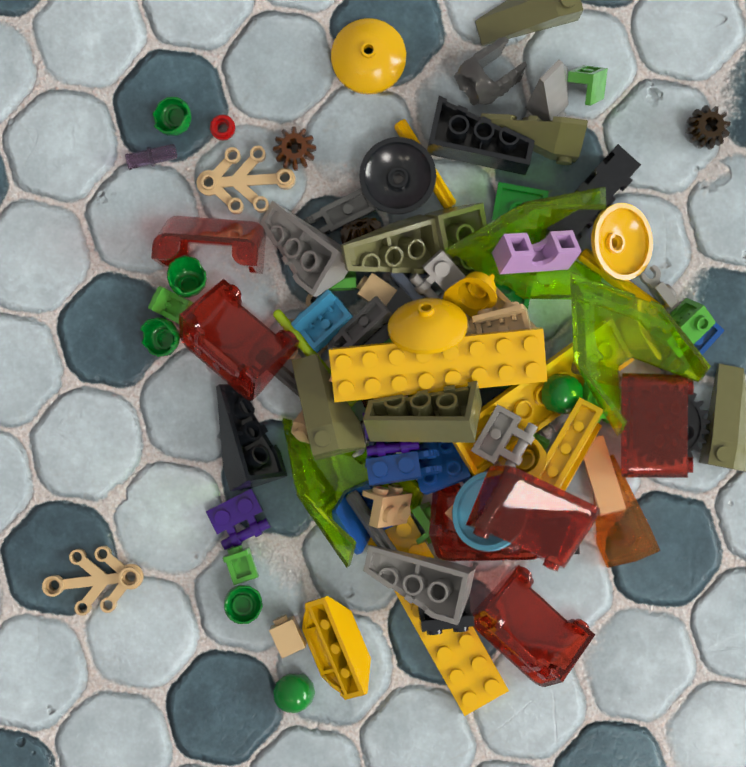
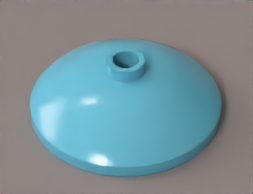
[452,471,528,552]

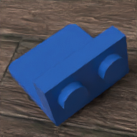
[413,442,473,495]
[332,480,393,555]

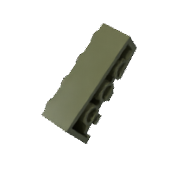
[363,381,482,443]

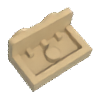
[471,302,531,334]
[362,484,412,528]

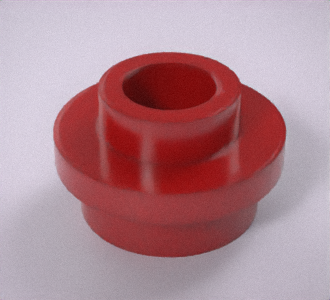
[210,115,236,141]

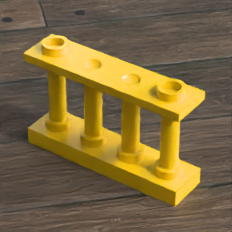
[527,397,604,514]

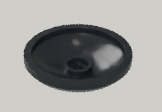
[359,137,436,215]

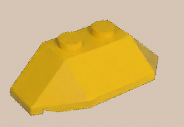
[302,596,371,700]

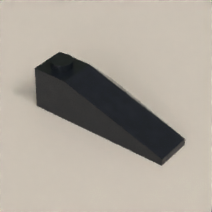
[216,383,288,491]

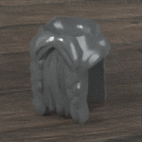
[454,37,527,106]

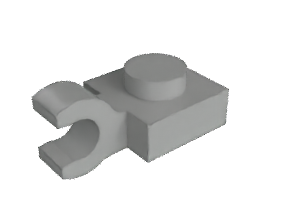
[639,265,679,310]

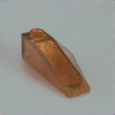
[592,454,660,568]

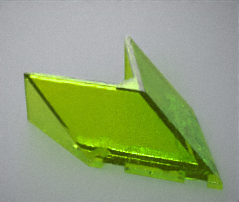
[445,187,606,300]
[570,271,711,436]
[282,418,424,568]

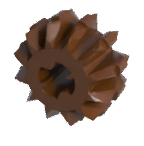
[273,126,317,171]

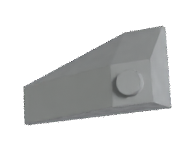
[525,60,568,121]
[260,201,348,297]
[363,545,475,625]

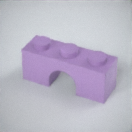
[492,230,582,274]

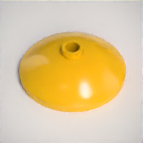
[331,18,406,94]
[591,203,653,280]
[388,298,468,354]

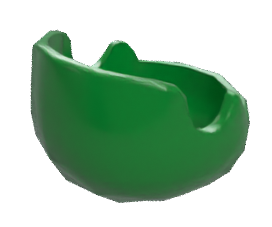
[152,97,192,136]
[167,256,207,298]
[140,318,180,357]
[541,374,583,414]
[224,585,263,624]
[273,673,315,713]

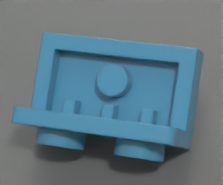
[291,290,353,353]

